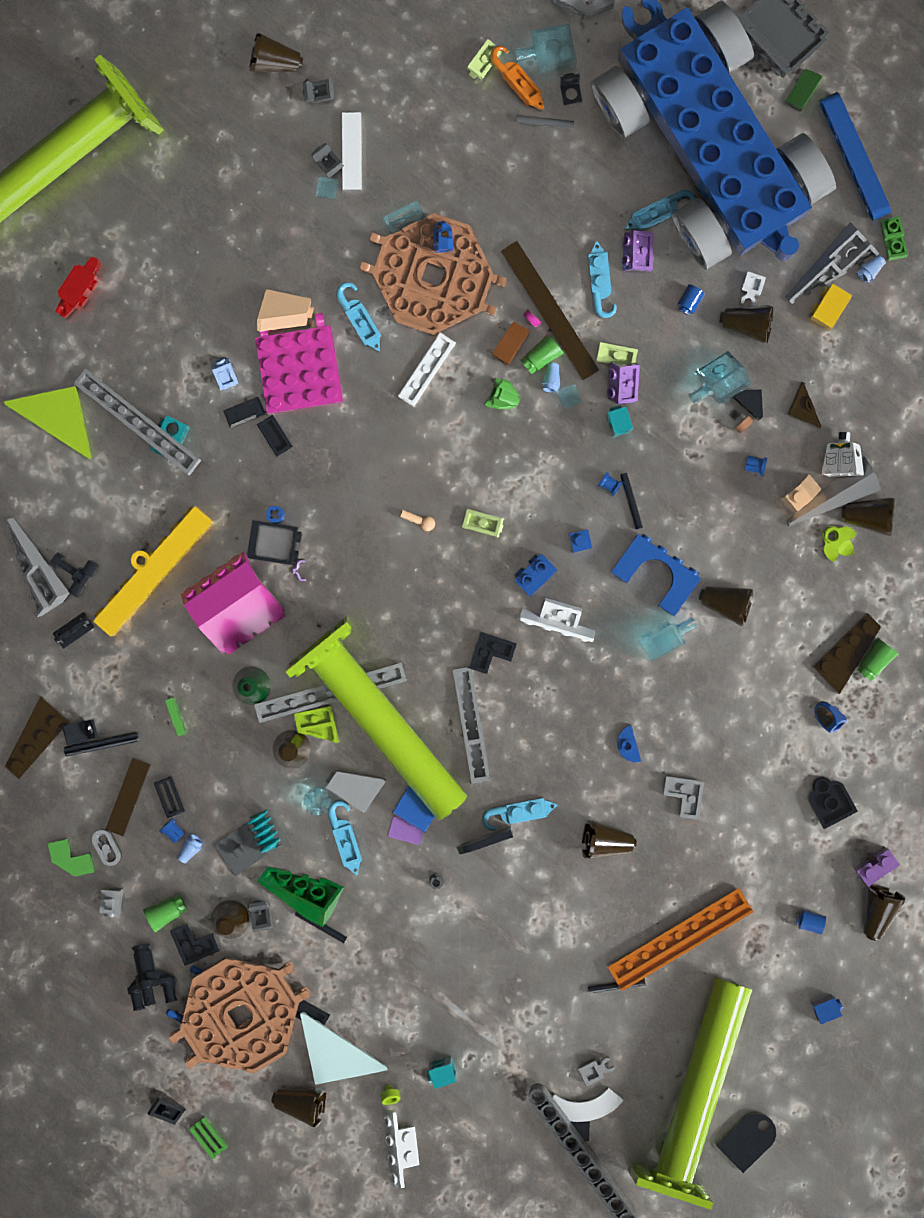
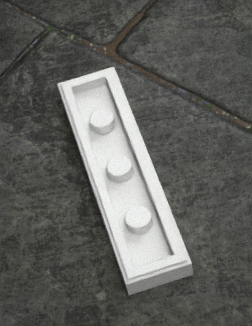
[342,112,362,190]
[398,332,456,407]

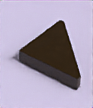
[787,382,822,429]

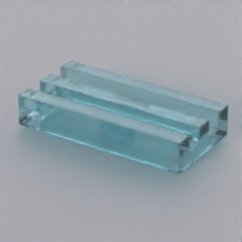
[383,201,425,234]

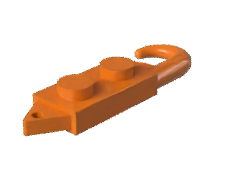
[490,46,544,110]

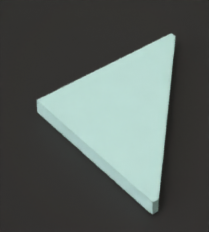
[300,1012,388,1085]

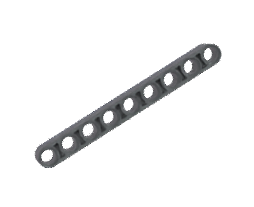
[529,1083,636,1218]

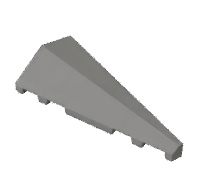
[786,222,880,304]
[786,456,882,526]
[4,518,70,617]

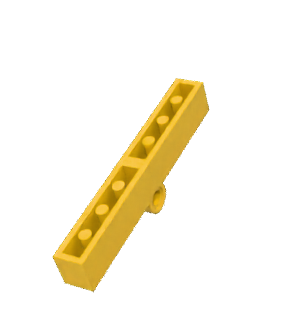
[93,506,214,636]

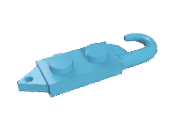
[625,190,696,231]
[588,241,617,318]
[336,282,381,351]
[482,798,558,831]
[328,800,362,875]

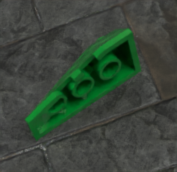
[258,867,344,927]

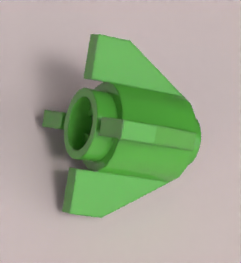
[485,378,520,410]

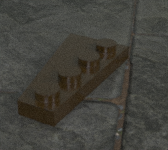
[812,613,881,694]
[4,696,70,779]

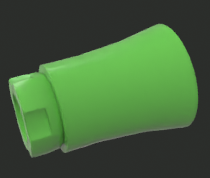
[521,333,564,374]
[857,638,899,681]
[143,894,188,933]

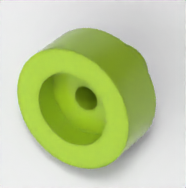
[380,1085,401,1105]

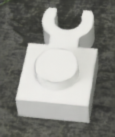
[740,272,766,306]

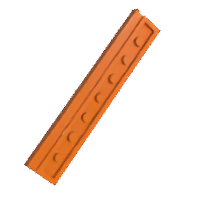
[608,888,754,991]

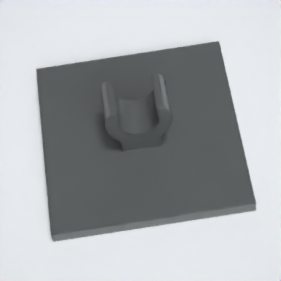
[214,823,267,876]

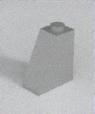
[326,770,386,813]

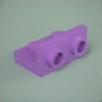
[622,230,654,272]
[607,362,640,404]

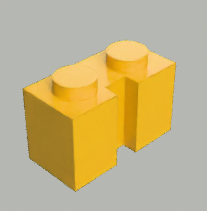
[810,284,852,331]

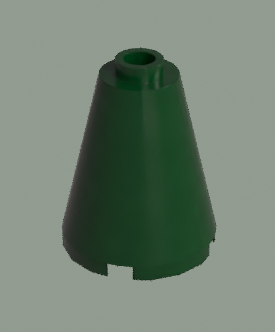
[232,667,271,705]

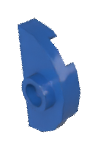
[617,725,641,762]

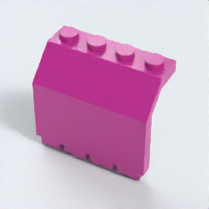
[181,552,285,654]

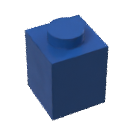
[568,529,592,553]
[811,995,843,1024]

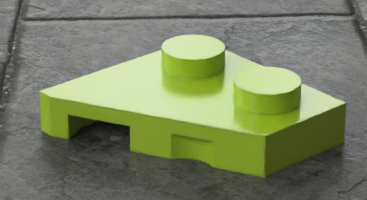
[294,706,339,743]

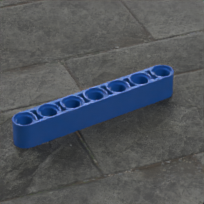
[819,92,891,220]

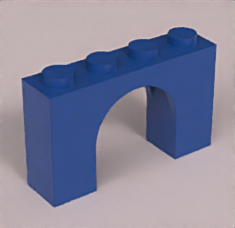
[611,534,701,616]

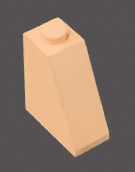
[257,289,314,331]
[780,474,821,513]

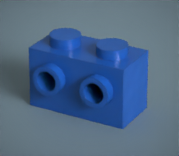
[514,554,557,597]

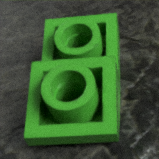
[881,216,908,261]

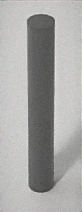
[516,115,574,129]

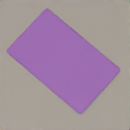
[388,817,423,845]

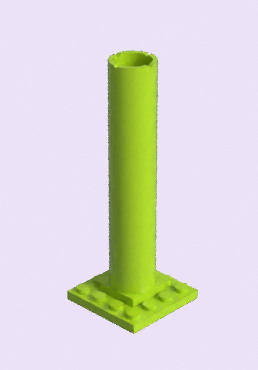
[0,55,164,223]
[286,616,467,820]
[629,977,752,1210]

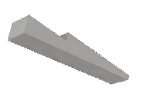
[453,667,491,785]

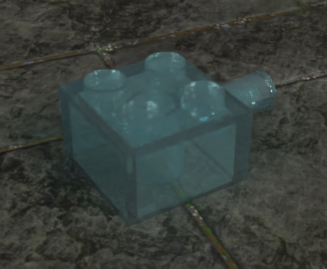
[515,23,577,74]
[688,351,752,405]
[638,617,698,662]

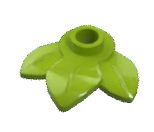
[822,526,857,562]

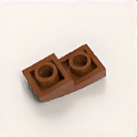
[492,322,530,366]

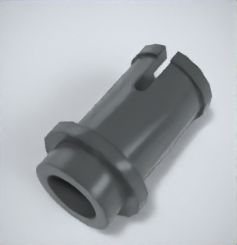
[429,873,444,889]

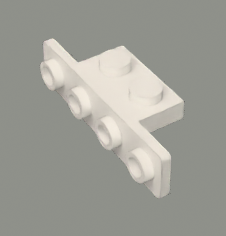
[519,598,595,642]
[383,1109,419,1189]

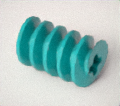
[247,809,282,853]

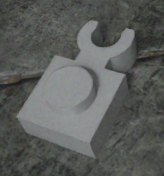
[578,1056,615,1086]

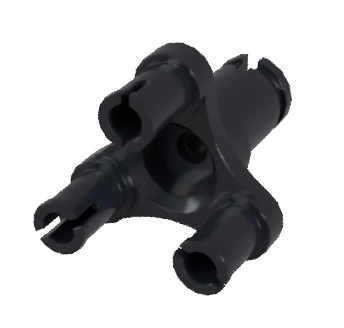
[127,943,178,1011]

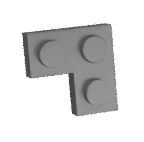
[663,776,704,820]

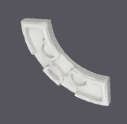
[544,1087,624,1122]

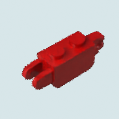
[55,257,102,319]

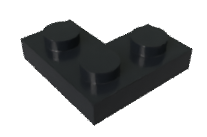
[469,632,517,674]
[170,923,221,966]

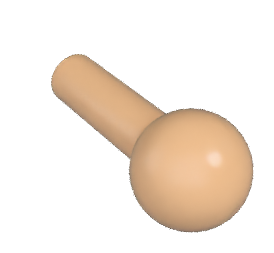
[400,510,435,531]

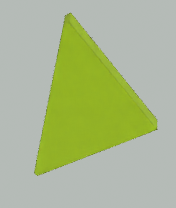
[4,386,92,459]

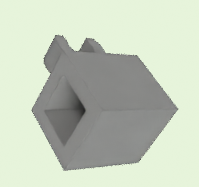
[99,888,123,917]

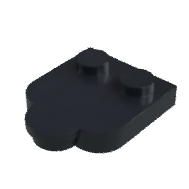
[808,777,858,830]

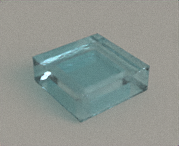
[316,177,339,200]
[557,385,582,409]

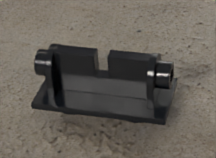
[52,612,95,649]

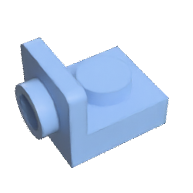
[211,357,238,390]

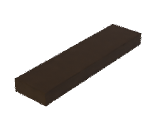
[105,758,151,836]

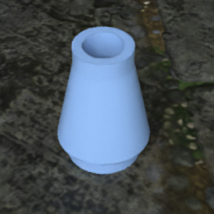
[857,255,886,283]
[541,363,560,392]
[177,834,203,863]

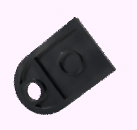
[456,826,513,854]
[716,1112,776,1173]

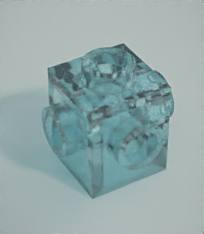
[303,787,332,816]

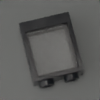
[247,520,302,566]

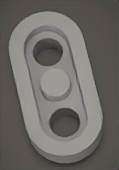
[92,829,121,866]

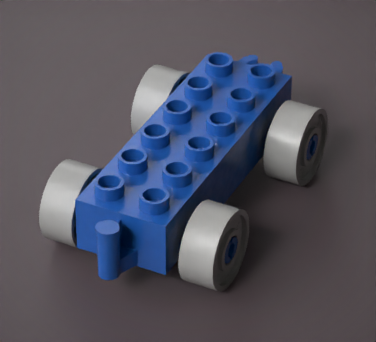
[590,0,836,270]

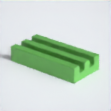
[165,697,187,736]
[189,1116,228,1160]

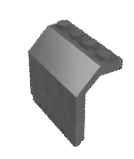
[736,0,830,79]

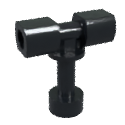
[49,552,100,598]

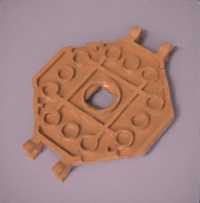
[360,213,507,335]
[169,957,311,1074]

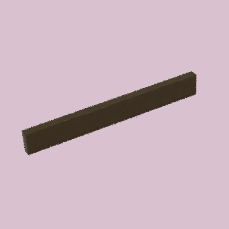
[501,241,599,380]

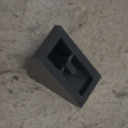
[730,389,763,421]
[147,1092,186,1125]

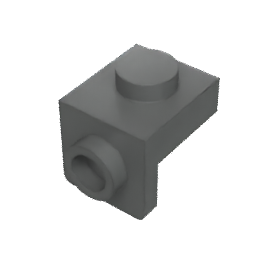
[303,79,334,103]
[311,143,344,178]
[248,900,273,932]

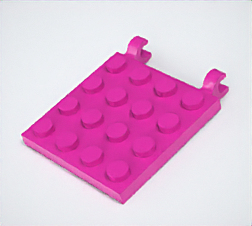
[255,313,343,414]

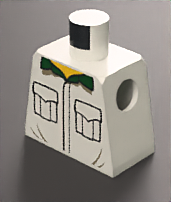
[822,432,864,477]

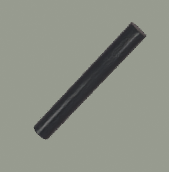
[620,473,643,530]
[294,911,347,944]
[588,978,646,994]

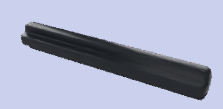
[64,732,139,757]

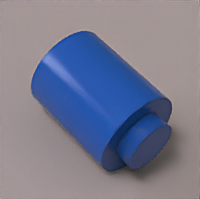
[677,284,705,315]
[796,910,826,934]

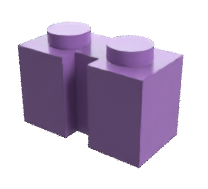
[853,847,900,887]

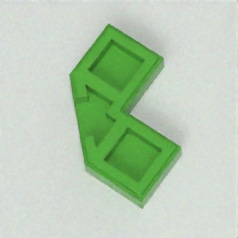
[48,839,95,876]

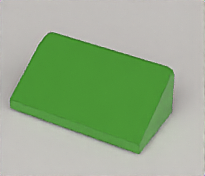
[785,68,823,111]

